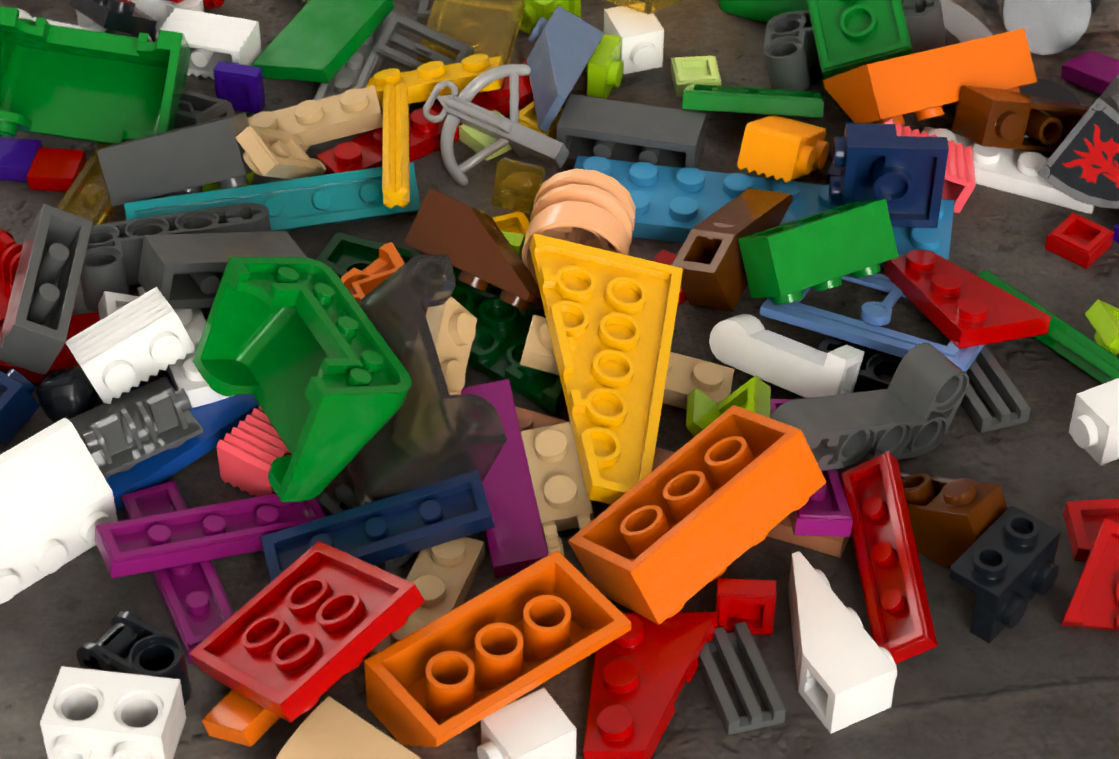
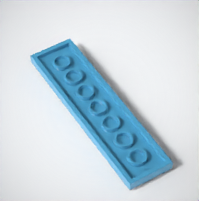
[574,156,955,268]

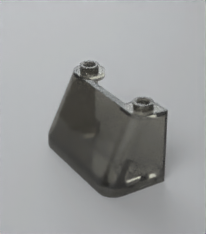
[348,254,507,505]

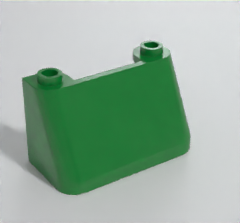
[0,6,191,145]
[193,257,412,502]

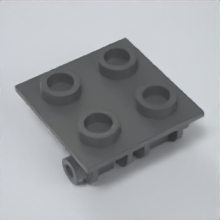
[69,376,204,478]

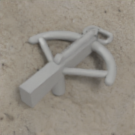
[423,64,569,186]

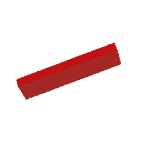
[840,451,938,664]

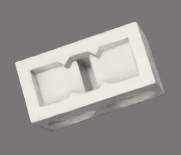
[40,666,186,759]

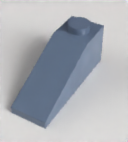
[527,6,605,133]

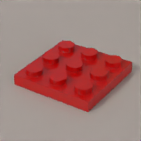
[188,541,425,723]

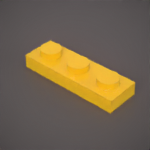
[366,54,504,108]

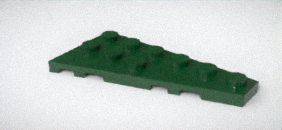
[316,232,565,415]

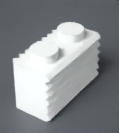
[155,8,262,80]
[65,287,196,404]

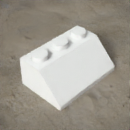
[0,417,118,604]

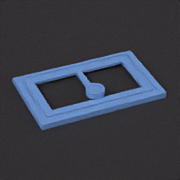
[760,273,984,373]

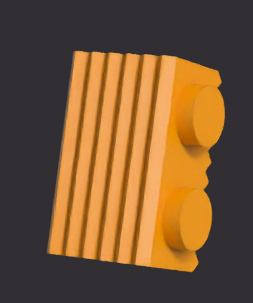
[737,115,829,183]

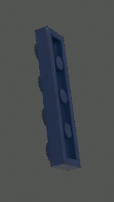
[261,470,495,582]

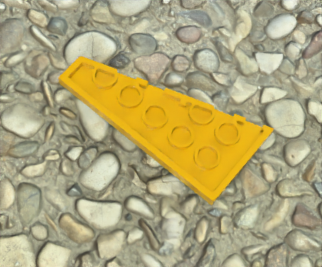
[529,233,683,505]

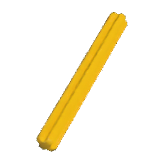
[382,82,410,209]

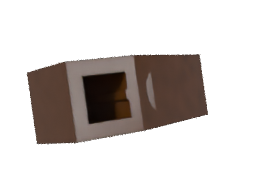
[951,85,1090,153]
[404,188,544,311]
[671,188,793,312]
[901,473,1008,567]

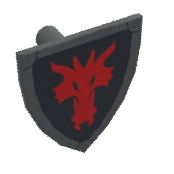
[1037,97,1119,209]

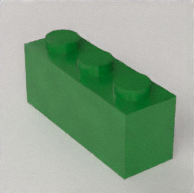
[738,199,899,305]

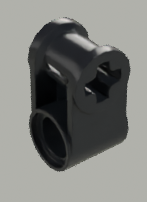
[76,611,191,705]

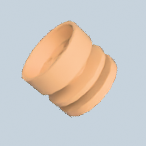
[522,169,636,284]

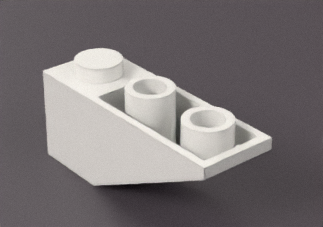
[788,551,897,734]

